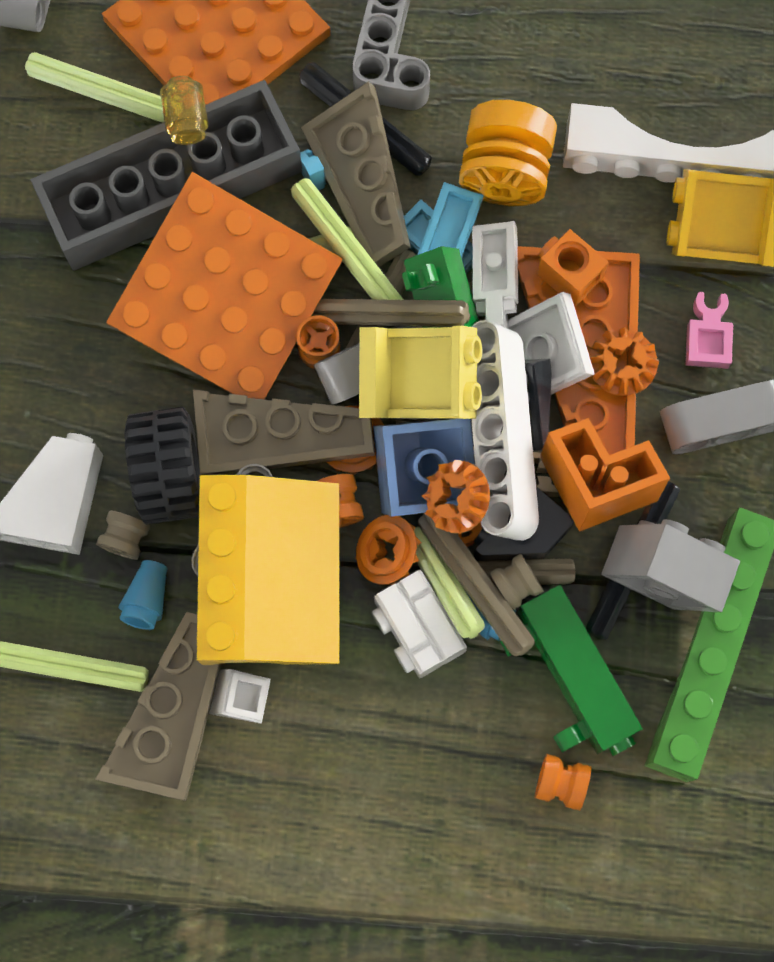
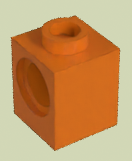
[537,229,609,307]

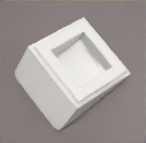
[209,669,271,723]

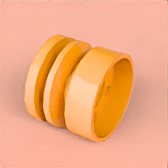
[458,100,557,206]

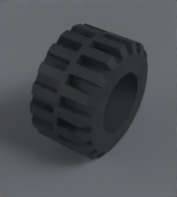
[124,406,201,525]

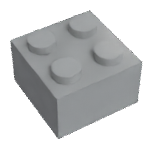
[601,519,740,612]

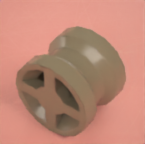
[96,511,150,560]
[490,553,544,610]

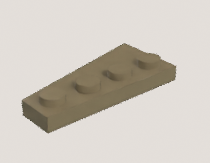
[301,81,411,267]
[193,390,376,475]
[95,612,221,801]

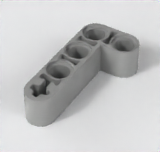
[353,0,430,110]

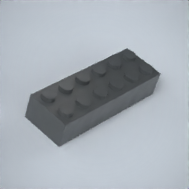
[30,80,302,271]

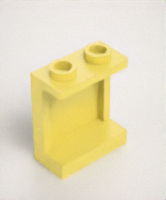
[359,326,482,419]

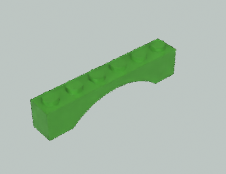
[644,507,774,782]

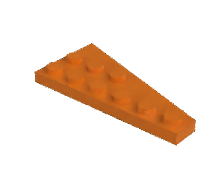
[518,246,640,455]

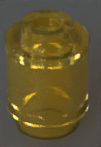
[160,76,209,145]

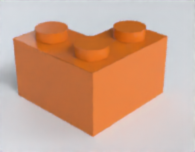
[540,418,670,532]

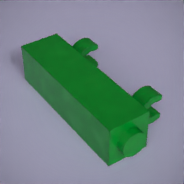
[402,246,498,389]
[500,585,643,757]

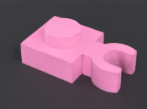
[686,292,733,369]

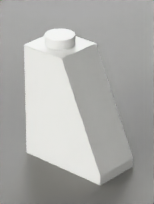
[0,433,103,555]

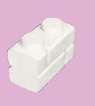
[371,570,467,679]

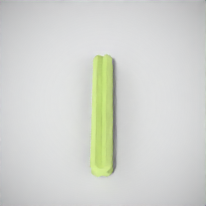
[25,52,180,123]
[291,178,404,300]
[0,641,149,692]

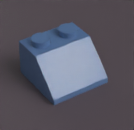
[373,419,475,517]

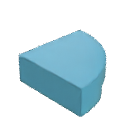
[300,149,326,190]

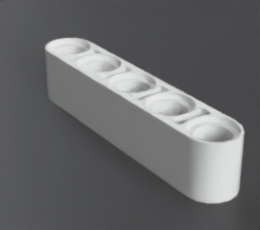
[471,320,539,541]

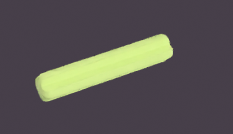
[414,527,485,639]

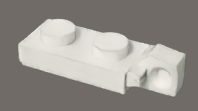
[472,221,518,329]

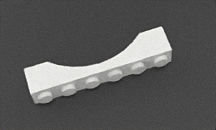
[563,103,774,182]

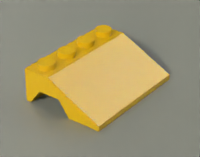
[197,475,339,665]

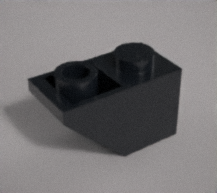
[474,486,574,561]

